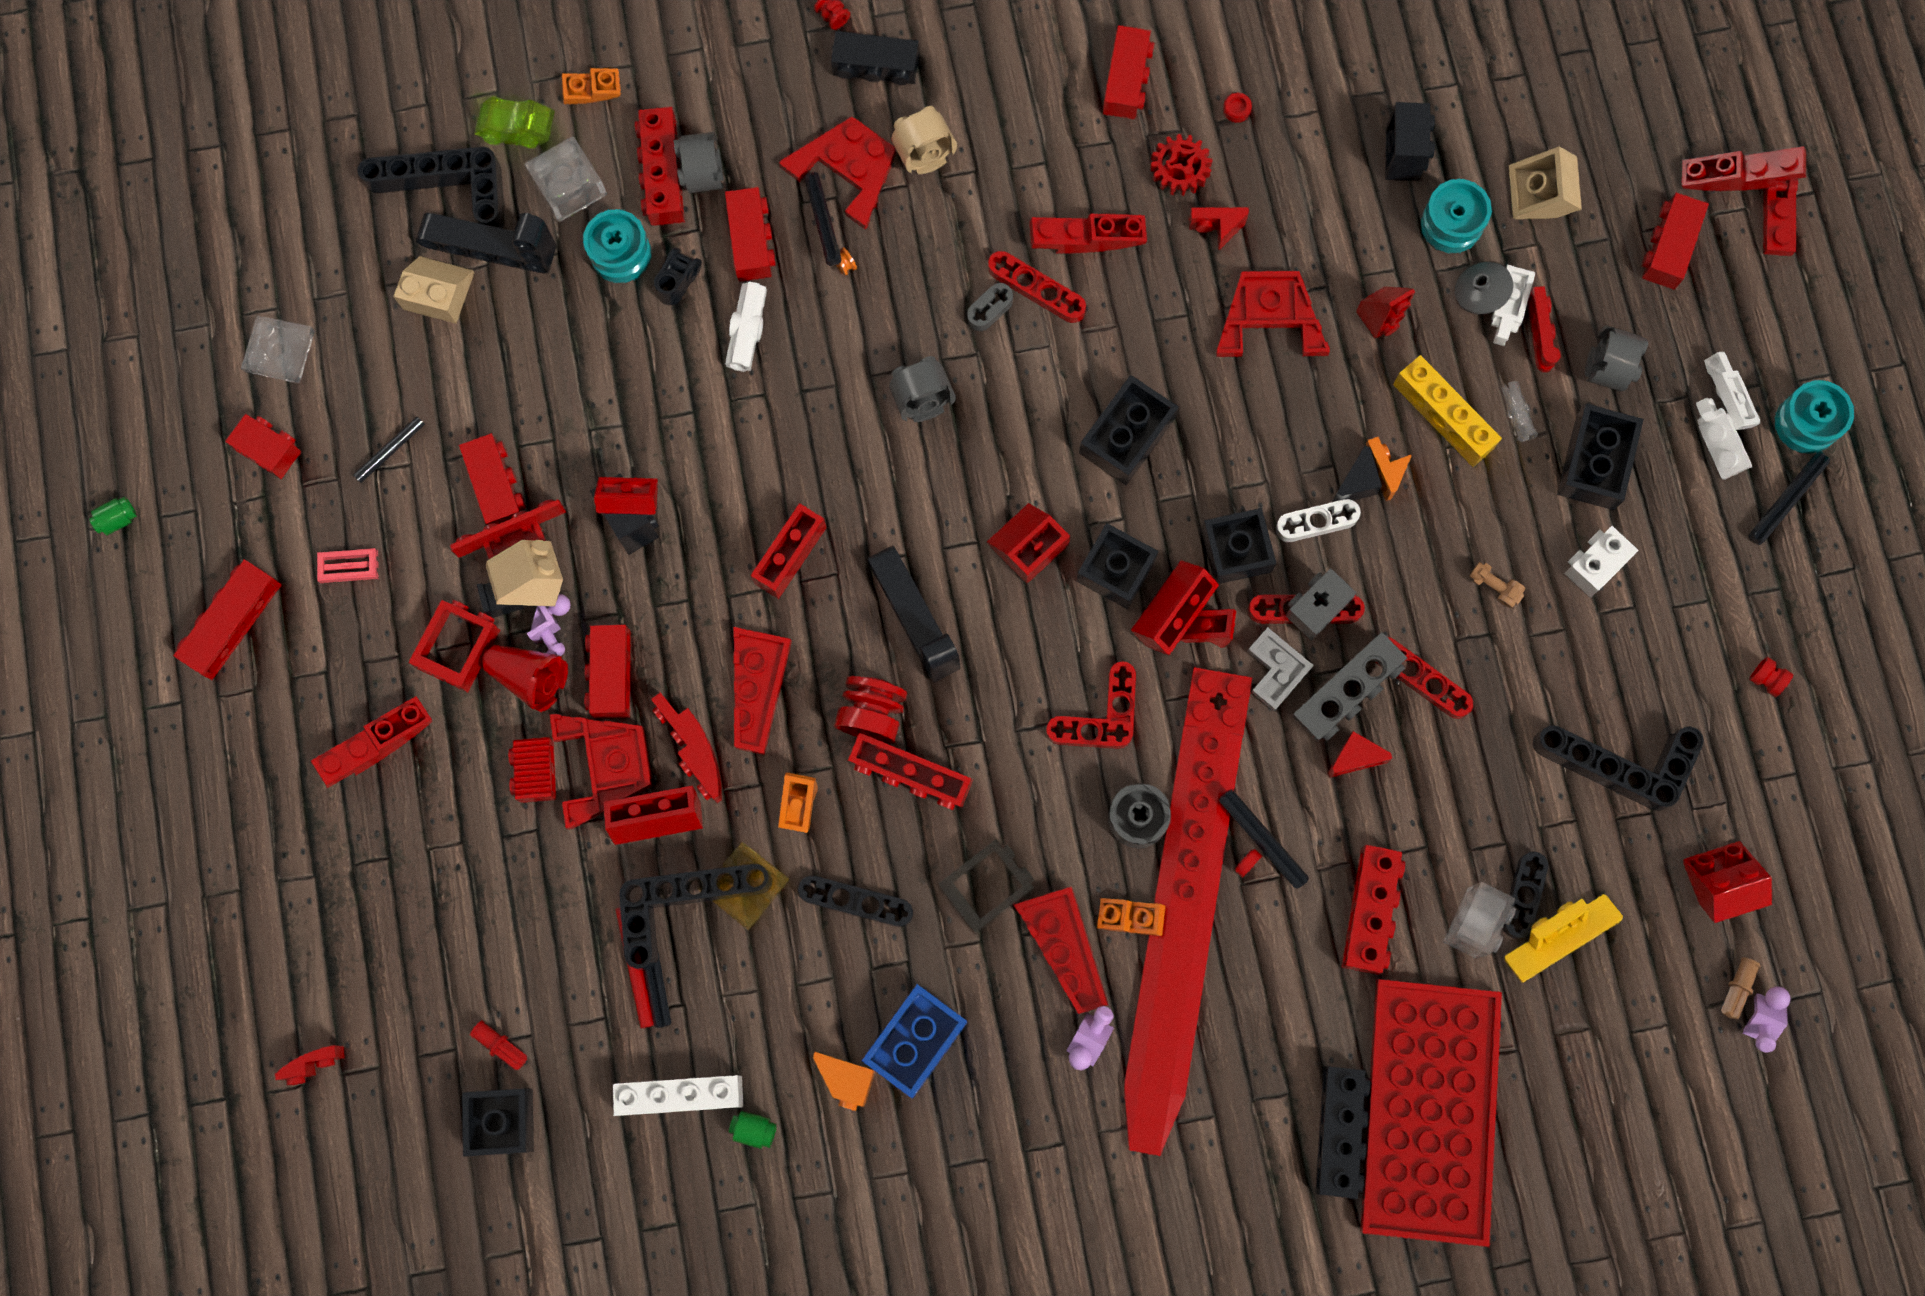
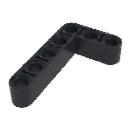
[357,147,505,228]
[416,213,557,274]
[867,545,960,683]
[1533,725,1704,811]
[619,864,773,971]

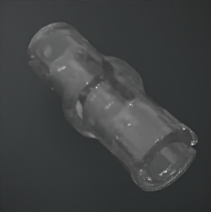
[1501,381,1538,442]

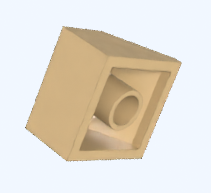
[1509,147,1582,219]
[394,256,474,324]
[486,540,563,607]

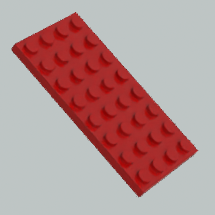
[1360,979,1502,1247]

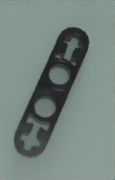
[798,876,914,927]

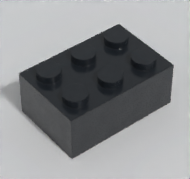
[1079,375,1179,486]
[1557,403,1644,510]

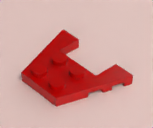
[779,117,896,230]
[1216,271,1330,357]
[549,714,653,830]

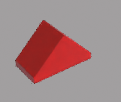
[1328,731,1393,778]

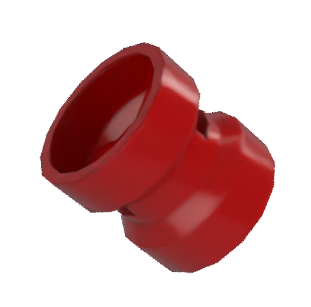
[1749,656,1794,698]

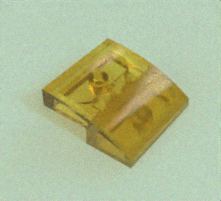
[712,842,789,931]

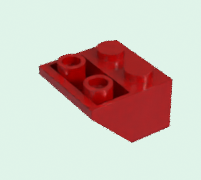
[987,503,1070,584]
[1683,841,1772,923]

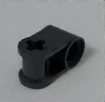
[654,247,702,306]

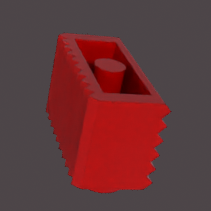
[508,737,556,803]

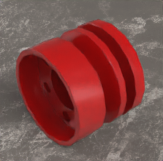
[834,676,907,743]

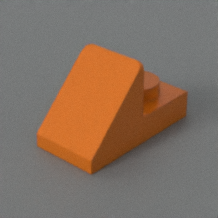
[1362,437,1411,501]
[778,772,818,833]

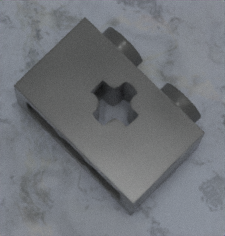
[1286,568,1357,641]

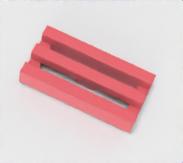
[317,548,379,583]

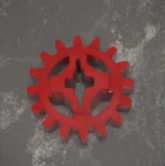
[1150,134,1212,196]

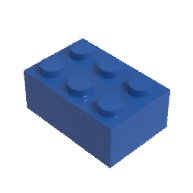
[862,984,968,1099]

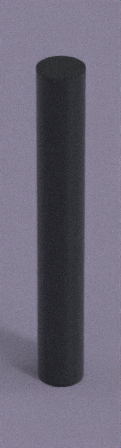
[353,416,425,483]

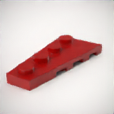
[733,627,792,755]
[1014,887,1109,1014]

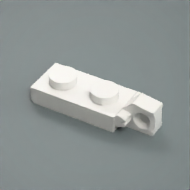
[1491,265,1535,346]
[1704,352,1761,430]
[1696,398,1752,479]

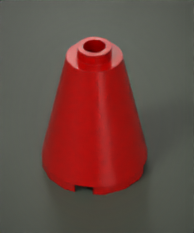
[482,645,568,712]

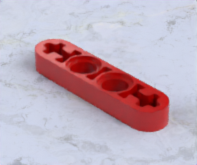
[988,251,1086,323]
[1248,594,1365,624]
[1375,637,1473,719]

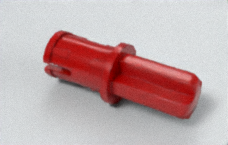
[470,1020,528,1070]

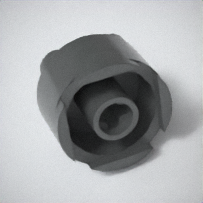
[674,132,724,194]
[1584,325,1648,392]
[889,356,956,422]
[1108,784,1171,849]

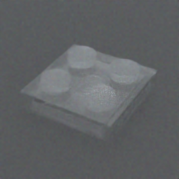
[241,315,315,383]

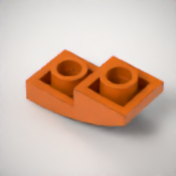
[561,68,621,104]
[1097,898,1165,936]

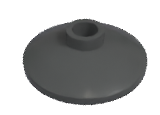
[1455,262,1514,314]

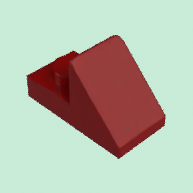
[1189,207,1249,250]
[1181,609,1236,648]

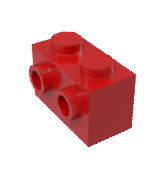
[225,413,301,479]

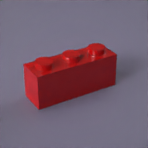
[1103,25,1155,120]
[725,187,776,282]
[1641,192,1709,290]
[459,433,526,525]
[750,503,827,599]
[1131,560,1219,656]
[584,625,631,719]
[604,785,703,845]

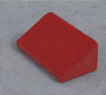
[594,477,658,515]

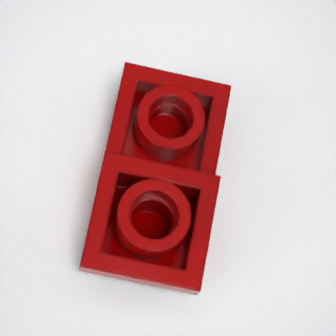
[275,1045,345,1086]

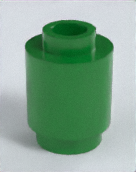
[89,496,137,536]
[729,1110,777,1149]

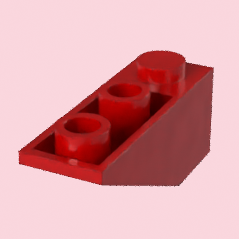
[1356,286,1415,339]

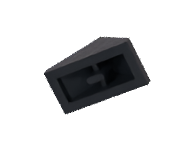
[1332,445,1382,502]

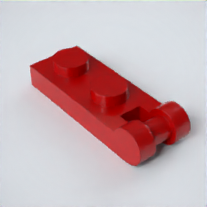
[1763,179,1798,256]
[1527,286,1561,373]

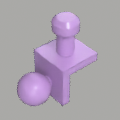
[527,594,571,656]
[1743,986,1791,1052]
[1067,1006,1114,1070]

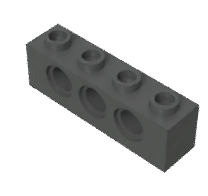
[1293,632,1407,742]

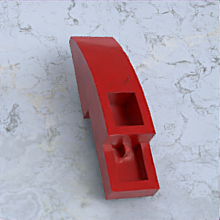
[1682,146,1806,191]
[1029,214,1147,254]
[651,692,722,804]
[311,696,432,788]

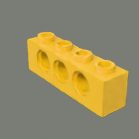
[1393,355,1502,467]

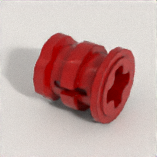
[814,0,851,30]

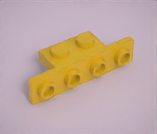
[1504,894,1623,982]

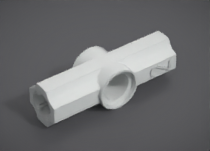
[725,282,767,372]

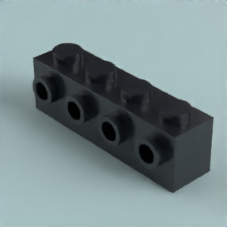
[1315,1066,1370,1199]

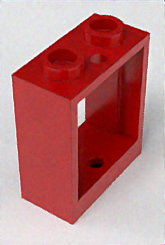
[408,600,501,693]

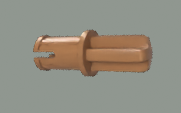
[1721,957,1761,1019]

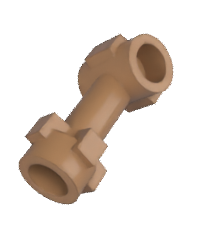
[1469,562,1526,609]

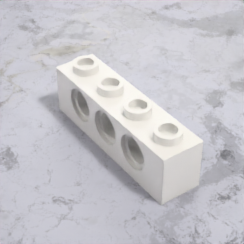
[613,1075,743,1116]

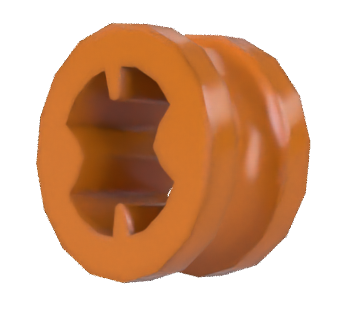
[836,247,857,276]

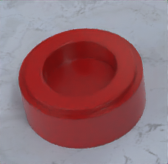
[1223,93,1252,123]
[1234,848,1263,878]

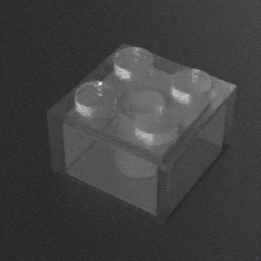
[524,136,607,222]
[1443,882,1516,959]

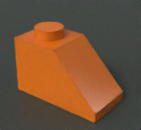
[813,1052,876,1111]

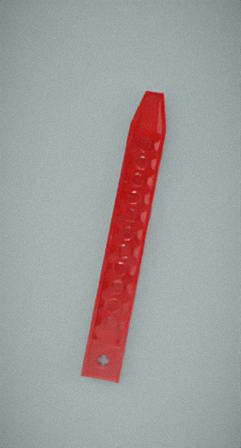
[1124,667,1253,1156]

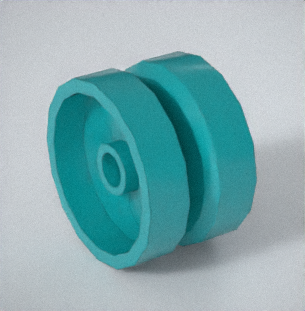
[1421,179,1492,253]
[583,209,652,283]
[1775,380,1854,454]

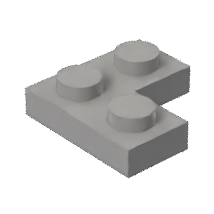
[1247,627,1314,711]

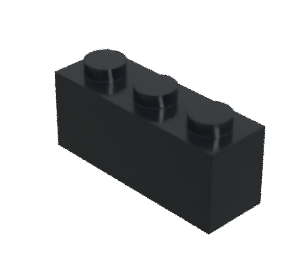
[831,31,920,85]

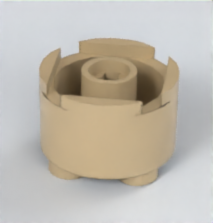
[892,106,957,174]

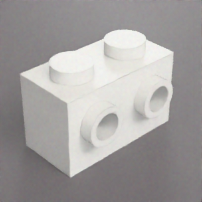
[1564,526,1639,598]

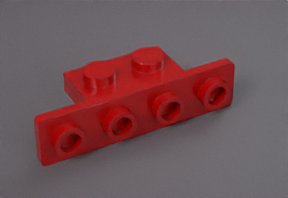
[450,499,566,559]

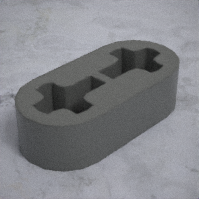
[967,283,1013,331]

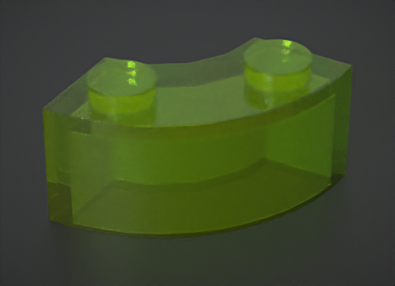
[474,96,555,149]

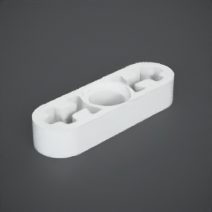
[1276,499,1361,542]

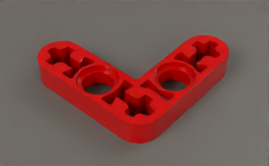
[1046,661,1136,749]

